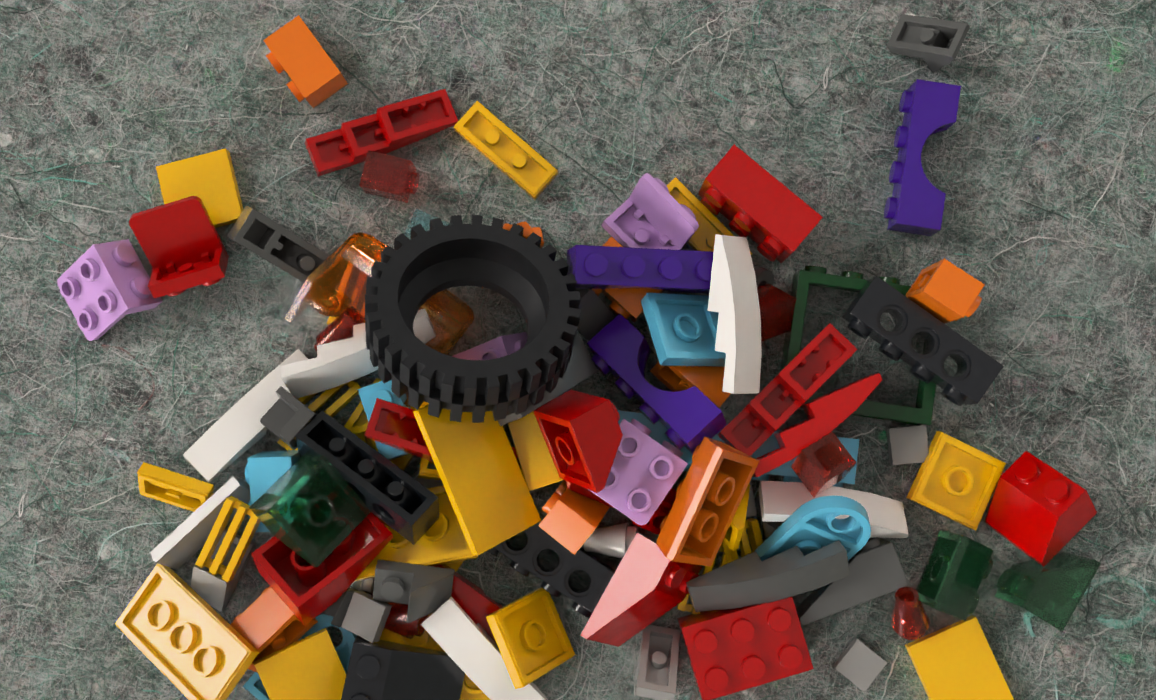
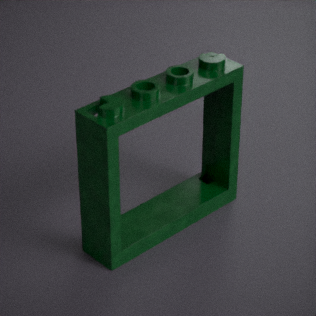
[780,266,936,425]

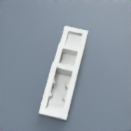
[707,234,762,394]
[281,308,436,398]
[183,349,308,483]
[758,481,909,538]
[421,596,548,700]

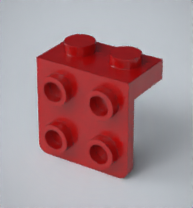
[129,196,229,299]

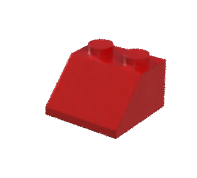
[533,390,623,493]
[985,451,1097,567]

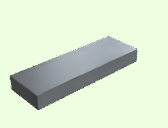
[150,476,251,570]

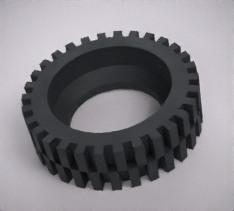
[365,215,581,423]

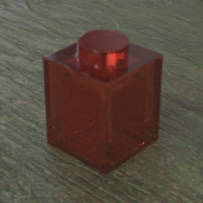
[359,150,419,203]
[757,283,797,341]
[791,431,856,497]

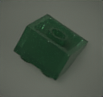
[249,454,371,568]
[913,530,994,621]
[995,552,1101,631]

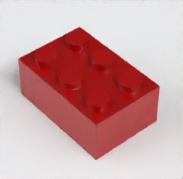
[698,144,823,263]
[677,596,814,700]

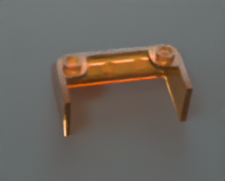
[284,232,474,408]

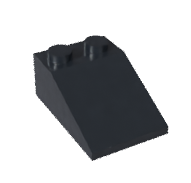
[341,635,465,700]

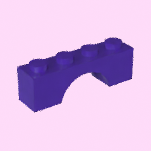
[884,79,961,236]
[567,245,713,294]
[587,314,727,454]

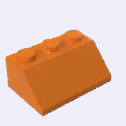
[656,436,759,567]

